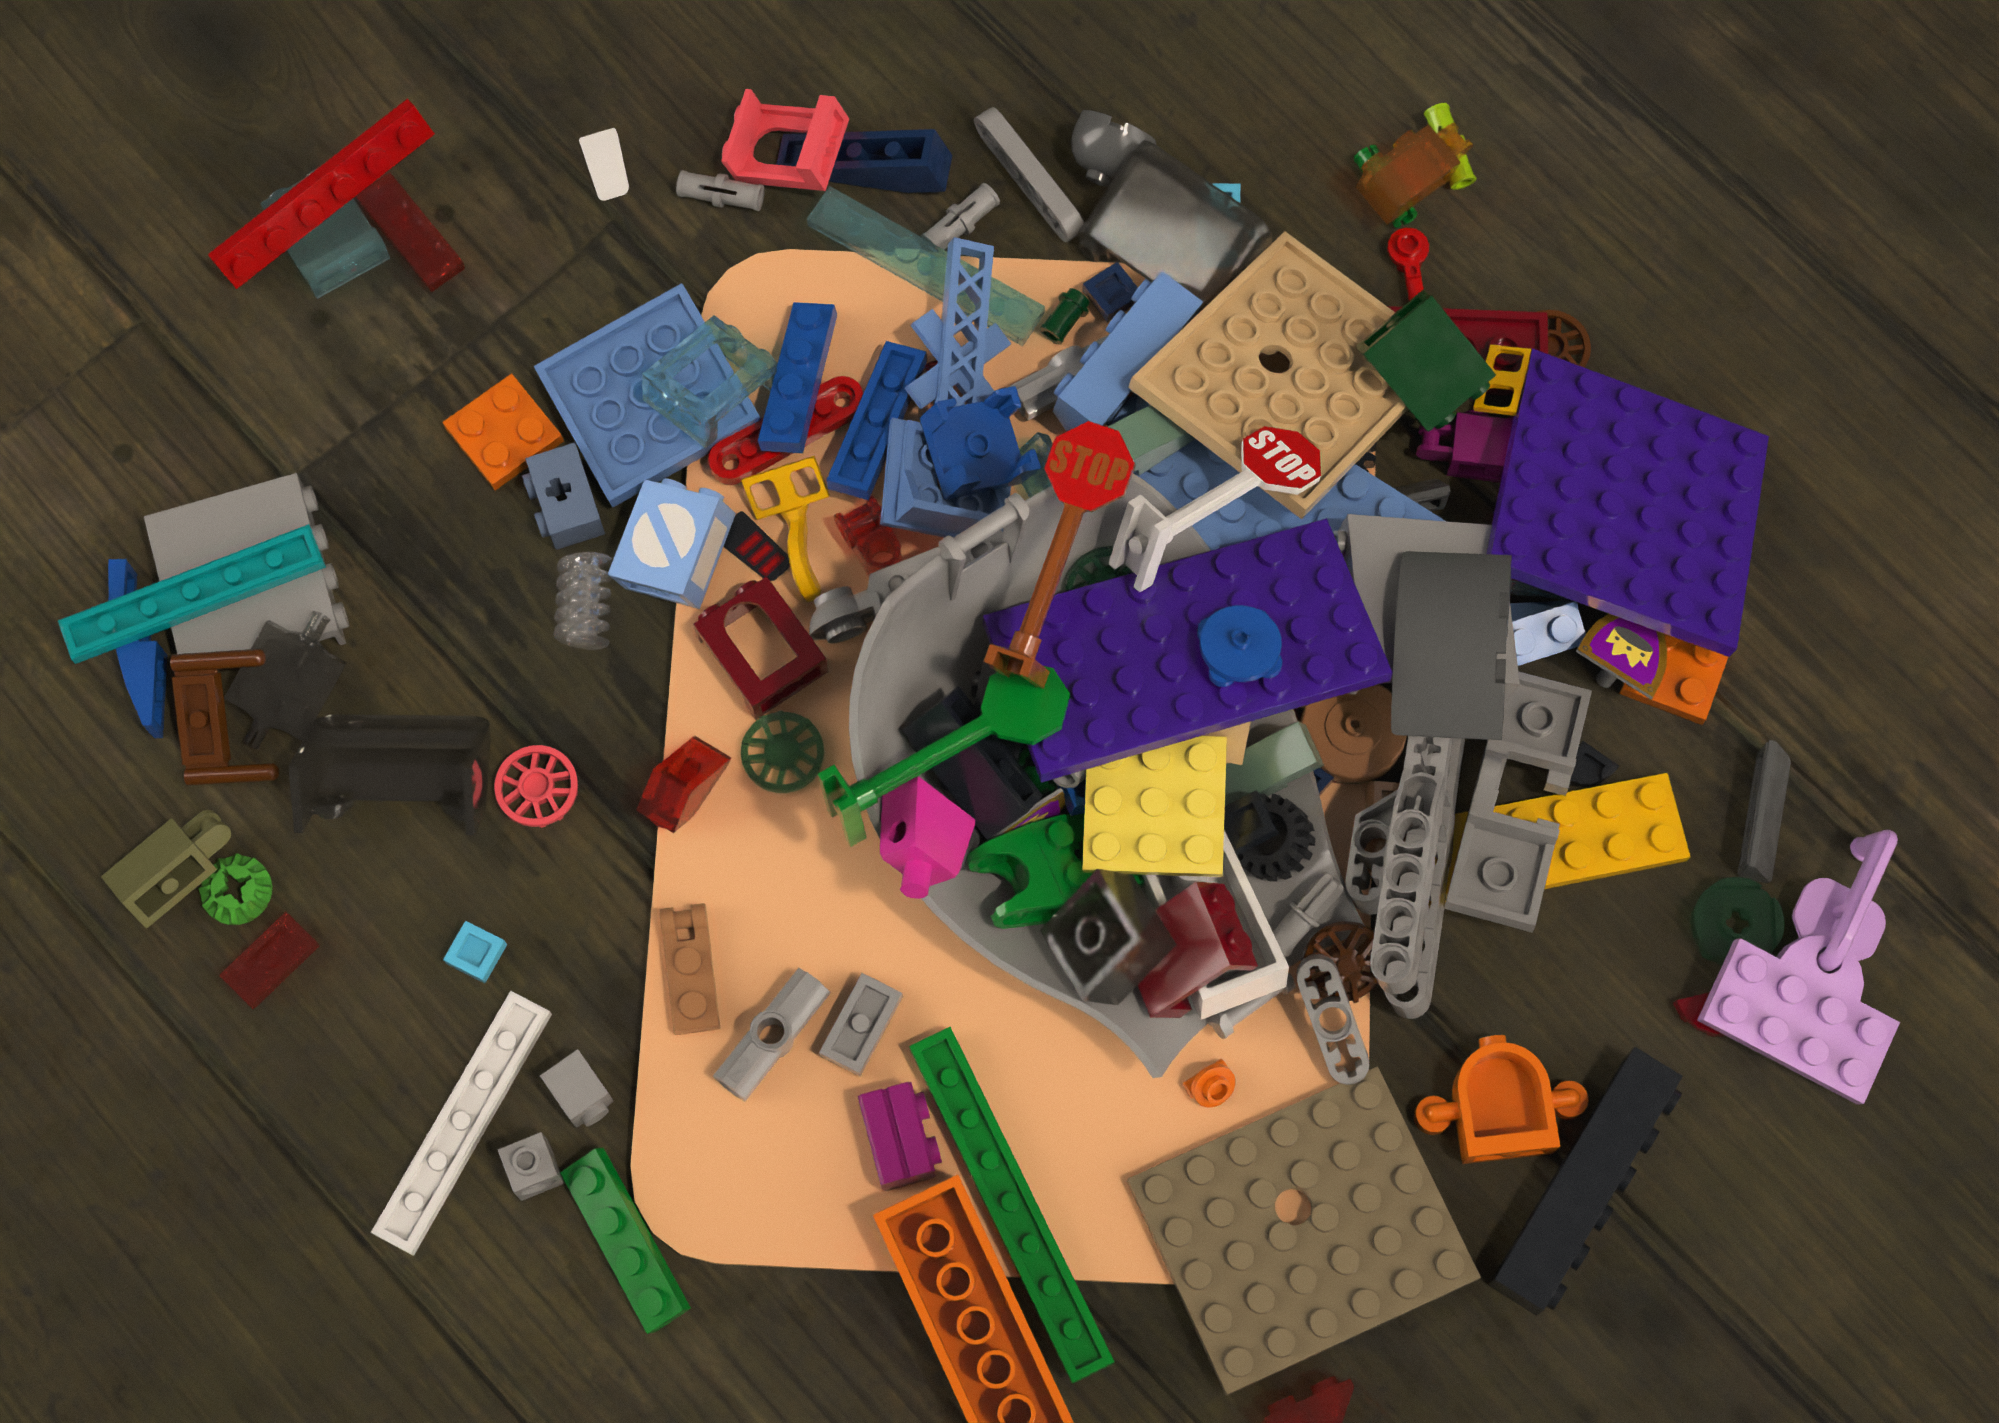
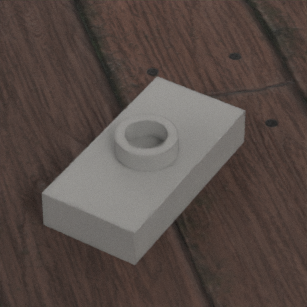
[819,973,903,1077]

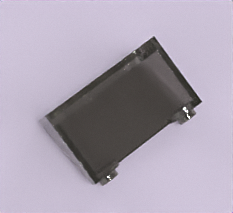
[1078,140,1272,314]

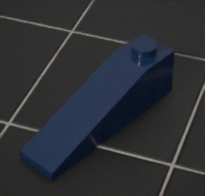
[776,129,953,193]

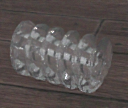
[553,552,613,650]

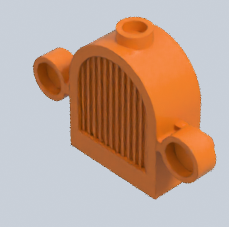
[1414,1035,1588,1164]

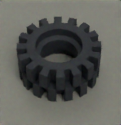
[1230,794,1316,882]

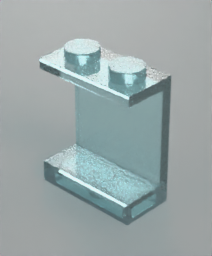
[260,168,390,299]

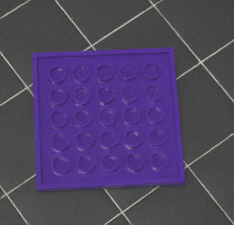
[1486,348,1769,657]

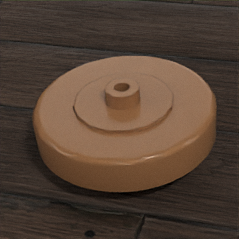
[1300,684,1407,784]

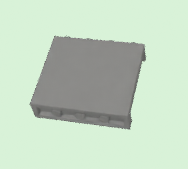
[144,473,349,670]
[1333,514,1520,704]

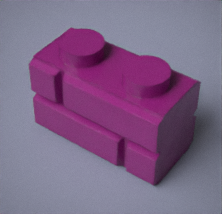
[858,1082,942,1191]

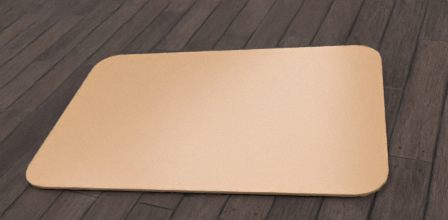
[631,249,1375,1285]

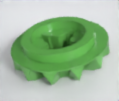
[198,853,272,925]

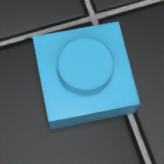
[443,921,507,983]

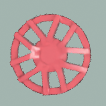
[494,745,578,828]

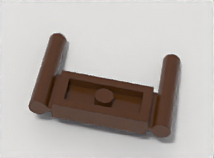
[170,649,280,786]

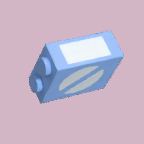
[608,478,736,609]

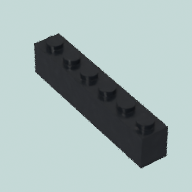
[1488,1047,1683,1316]

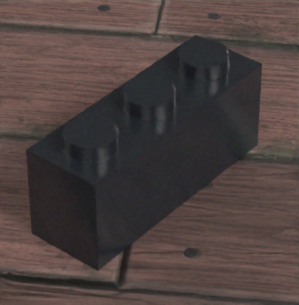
[903,686,1043,840]

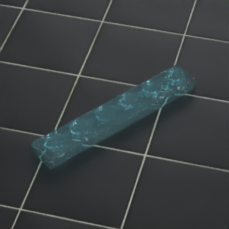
[807,186,1045,346]

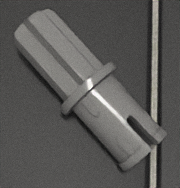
[1272,872,1344,957]

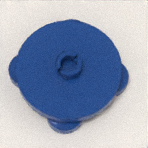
[1197,605,1282,687]

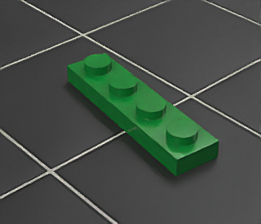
[560,1148,691,1334]

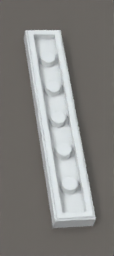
[371,991,552,1256]

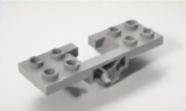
[1444,671,1592,933]

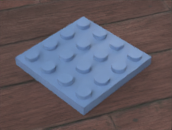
[534,283,761,507]

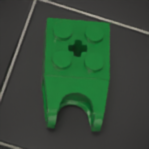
[966,813,1145,929]

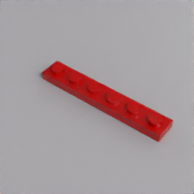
[208,98,435,289]

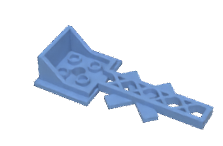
[880,237,1011,538]

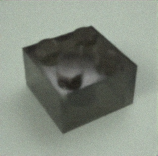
[1040,868,1177,1005]

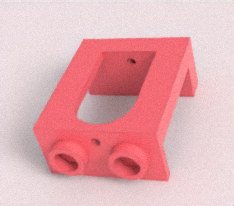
[721,89,849,191]

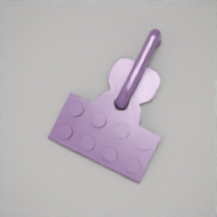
[1697,830,1900,1104]

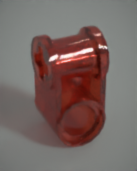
[833,495,903,577]

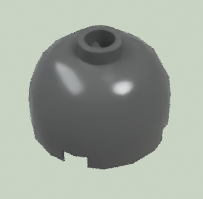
[1071,110,1156,187]

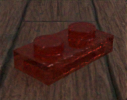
[219,912,320,1010]

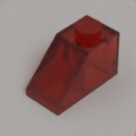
[636,735,731,833]

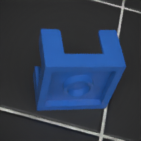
[919,386,1041,500]

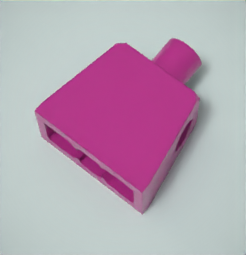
[880,776,976,899]

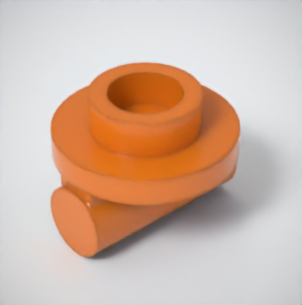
[1183,1059,1236,1108]

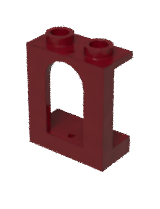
[693,576,829,720]

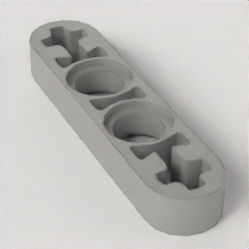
[974,107,1085,242]

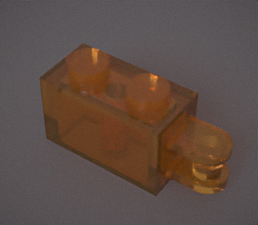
[1356,122,1474,225]

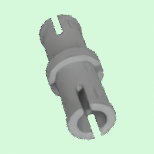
[676,170,764,211]
[921,183,1000,255]

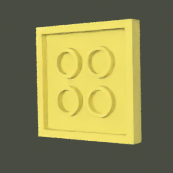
[1082,736,1227,877]

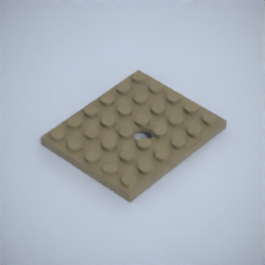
[1127,1066,1481,1396]

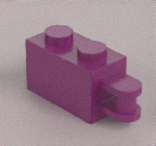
[1416,410,1514,483]

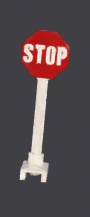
[1108,426,1321,592]

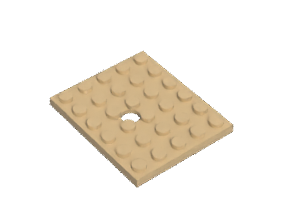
[1128,231,1408,519]

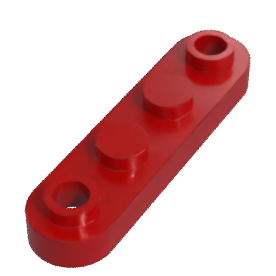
[708,376,863,485]

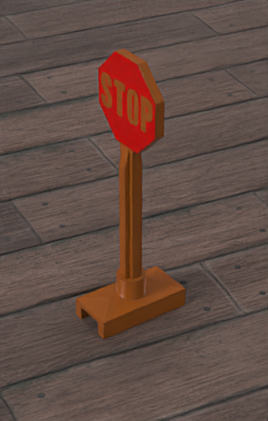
[983,421,1136,689]

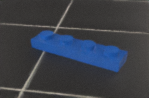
[758,302,837,453]
[826,341,927,500]

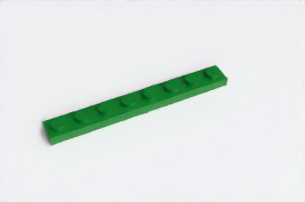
[909,1026,1115,1384]

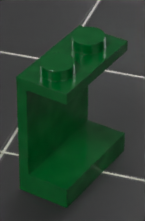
[1356,290,1496,432]

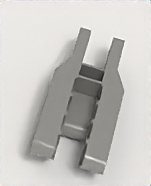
[1345,736,1465,1019]

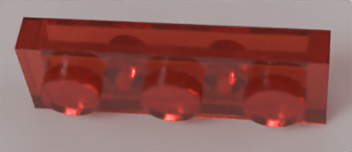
[356,172,466,292]

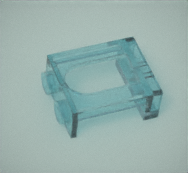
[642,315,777,449]

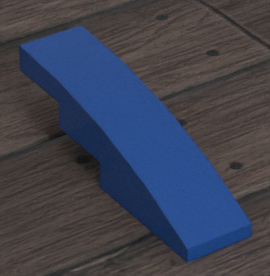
[108,559,168,738]

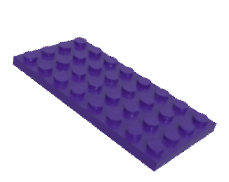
[983,518,1393,783]

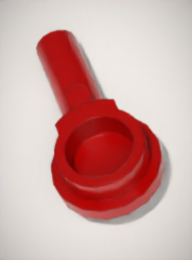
[1387,227,1429,301]

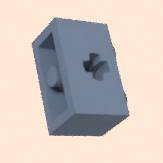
[522,443,605,550]

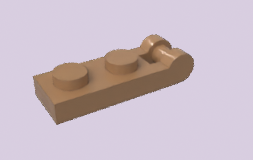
[660,903,721,1035]

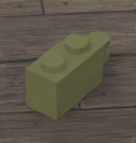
[101,810,231,929]

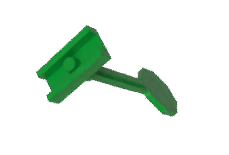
[818,666,1070,847]

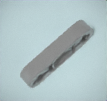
[1297,954,1369,1085]

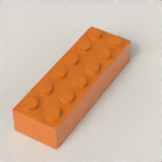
[873,1174,1074,1423]

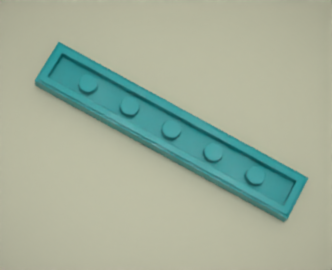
[58,524,326,664]

